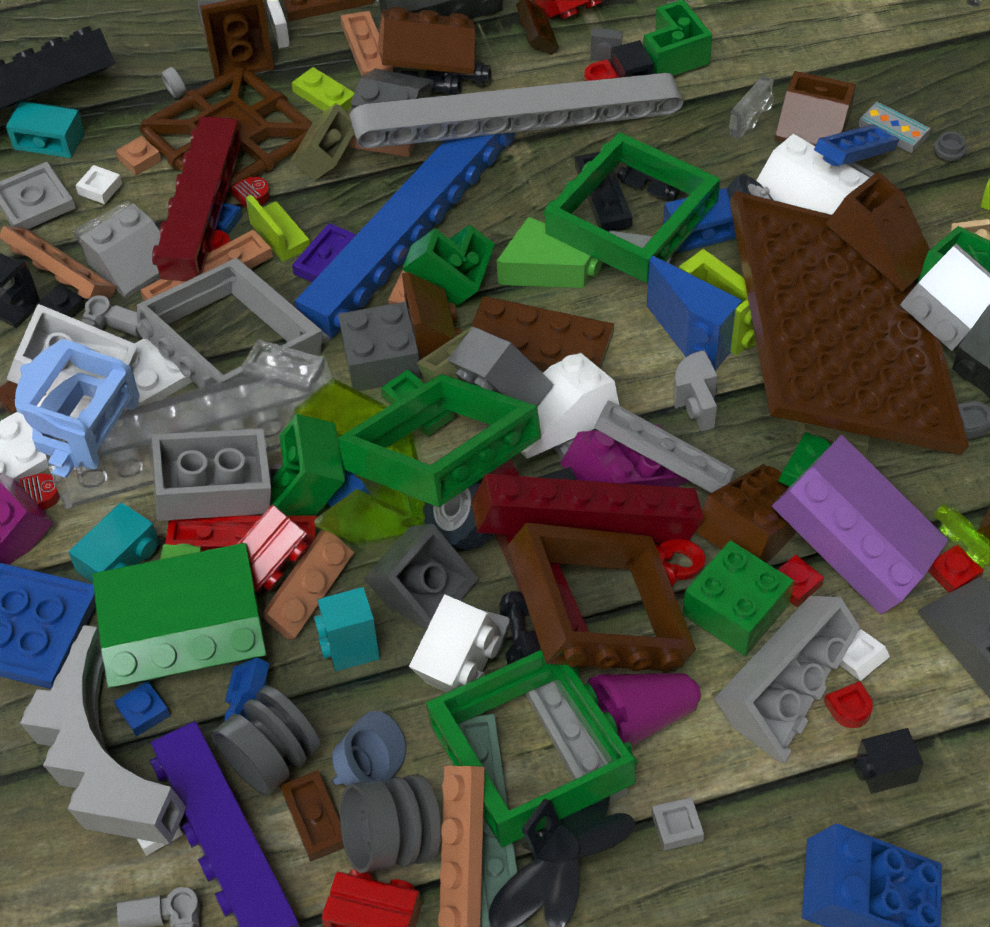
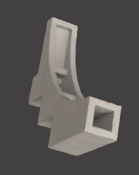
[20,625,187,845]

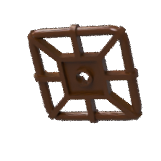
[140,67,312,193]

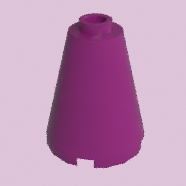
[587,673,701,747]

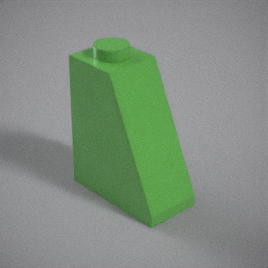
[497,217,602,288]

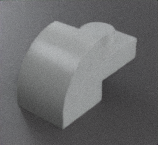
[673,350,717,431]

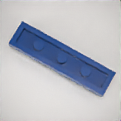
[814,124,900,167]

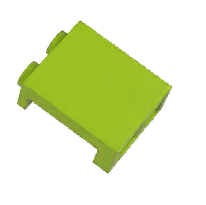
[679,249,756,356]

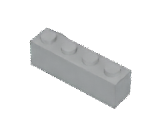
[714,596,860,763]

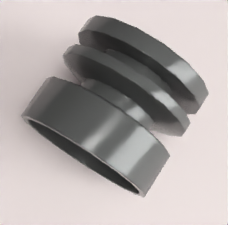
[211,685,321,796]
[340,774,441,874]

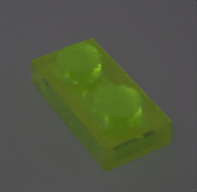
[933,504,990,567]

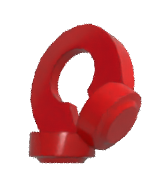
[655,539,705,587]

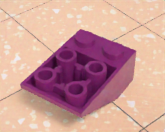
[560,425,689,487]
[0,473,54,565]

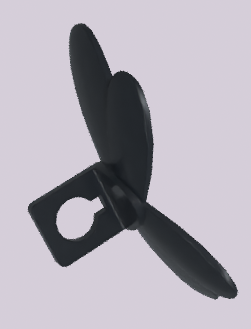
[488,796,635,927]

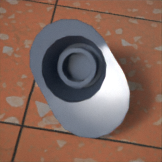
[332,711,406,786]

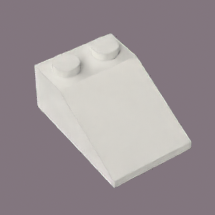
[7,304,137,400]
[521,353,619,459]

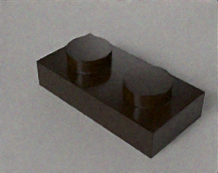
[516,0,559,55]

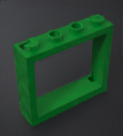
[544,132,720,284]
[338,374,541,507]
[426,650,638,848]

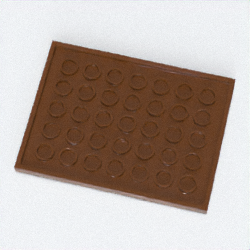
[729,191,969,455]

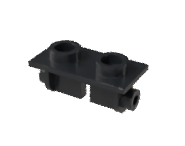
[617,165,680,202]

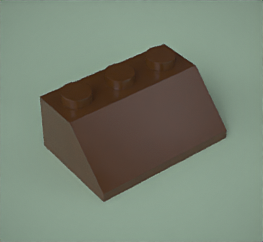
[378,7,475,74]

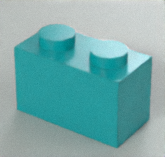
[6,101,85,158]
[68,502,160,584]
[314,587,380,672]

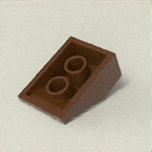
[200,0,274,79]

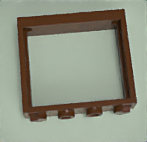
[507,523,696,673]

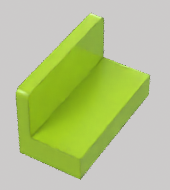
[245,195,310,262]

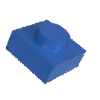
[114,681,170,737]

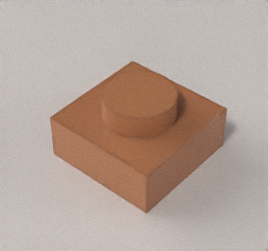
[116,136,162,176]

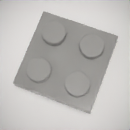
[0,162,76,229]

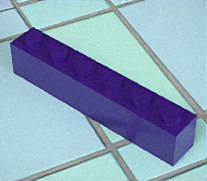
[149,721,300,927]

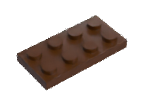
[471,296,614,372]

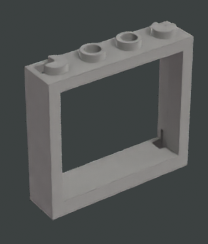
[136,258,322,407]

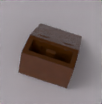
[826,171,930,292]
[695,464,797,563]

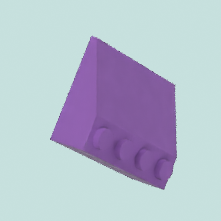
[772,435,948,615]

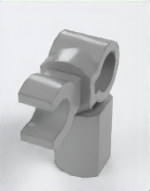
[81,295,142,338]
[117,887,201,927]

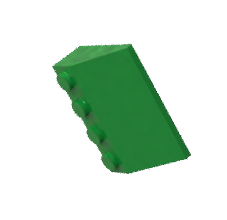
[92,543,268,688]

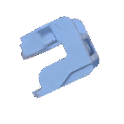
[15,339,140,478]

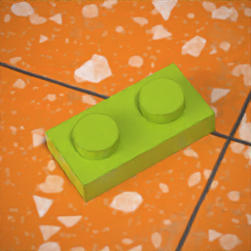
[291,67,355,111]

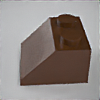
[402,272,462,361]

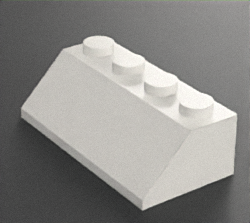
[756,134,870,215]

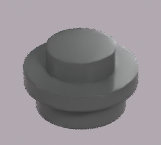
[934,131,967,161]

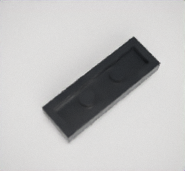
[575,152,633,231]

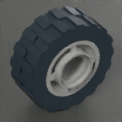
[423,477,493,550]

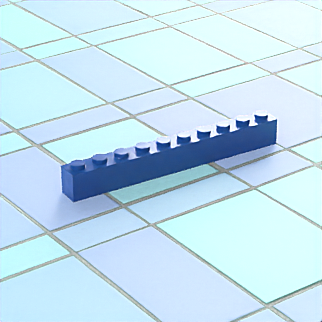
[295,132,515,340]

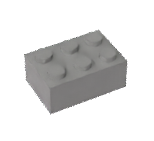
[151,428,271,521]

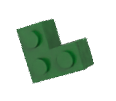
[643,0,713,76]
[402,224,495,307]
[270,414,345,516]

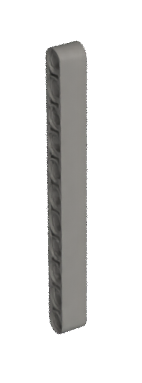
[349,73,683,148]

